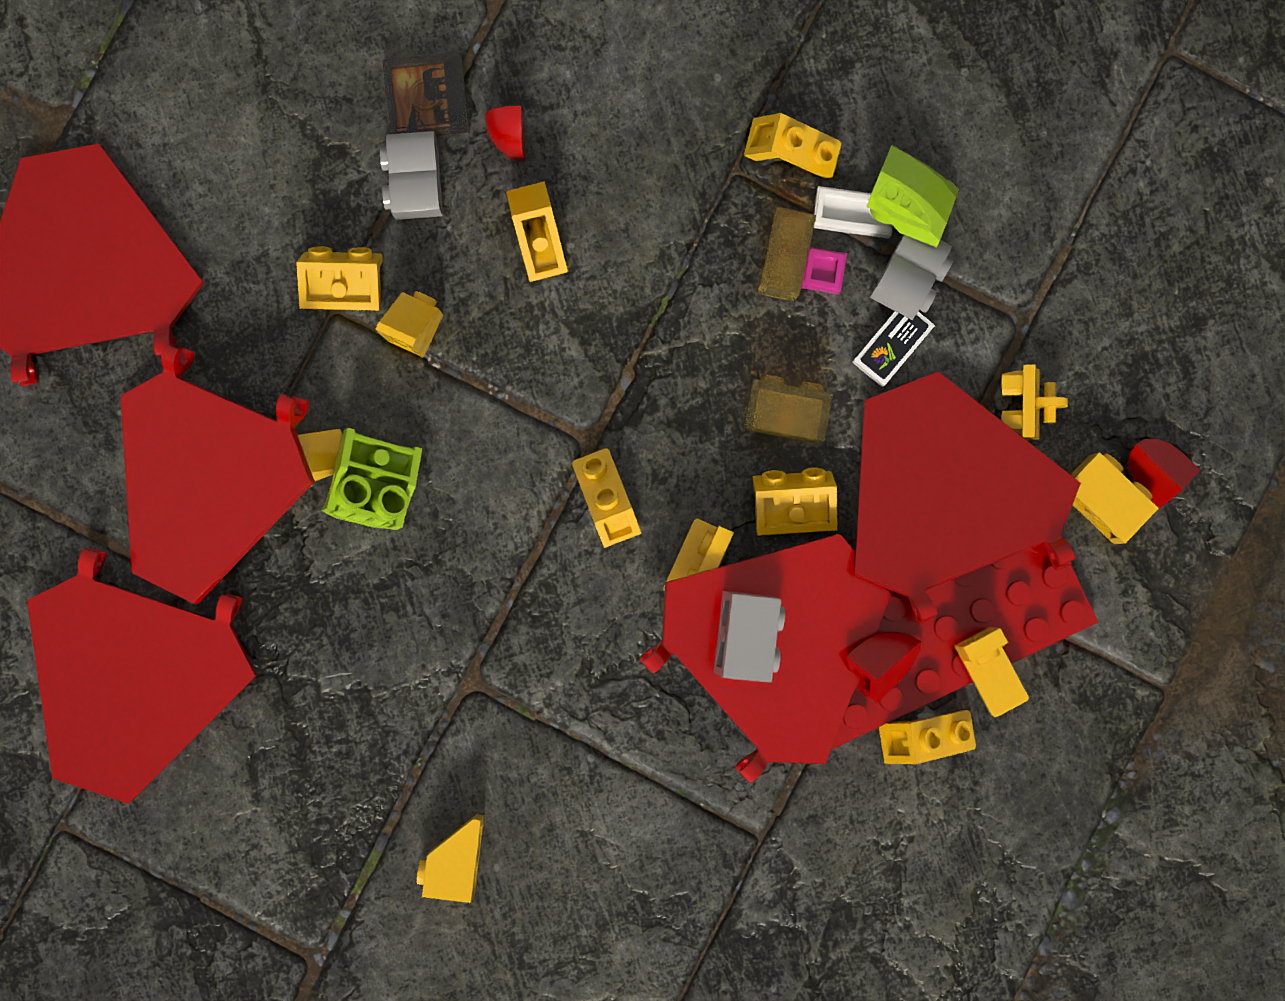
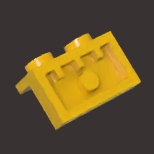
[296,246,383,311]
[753,468,837,536]
[663,519,734,591]

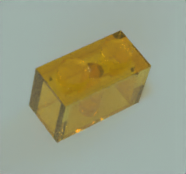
[757,207,816,302]
[742,374,833,445]

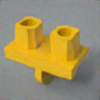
[1001,365,1068,441]

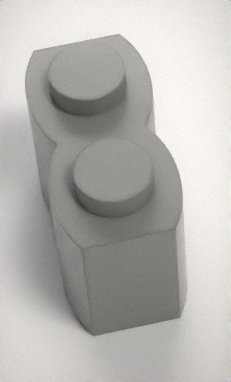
[380,131,443,220]
[870,234,953,320]

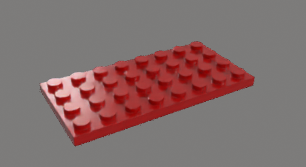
[831,543,1098,750]

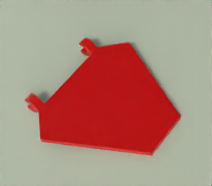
[0,144,204,387]
[120,344,315,604]
[854,372,1081,625]
[638,534,891,784]
[27,548,257,804]

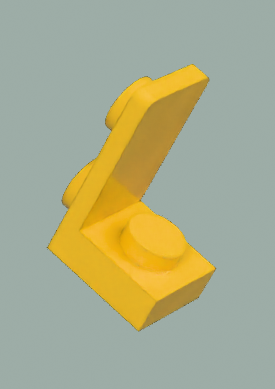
[744,113,841,179]
[572,448,641,548]
[954,627,1029,717]
[879,710,976,764]

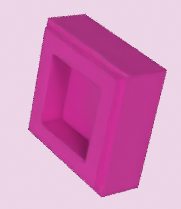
[800,247,847,295]

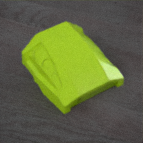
[866,145,959,248]
[322,428,422,530]

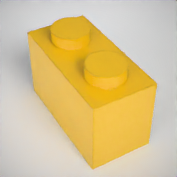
[1070,452,1159,544]

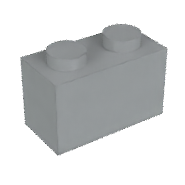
[714,591,785,683]

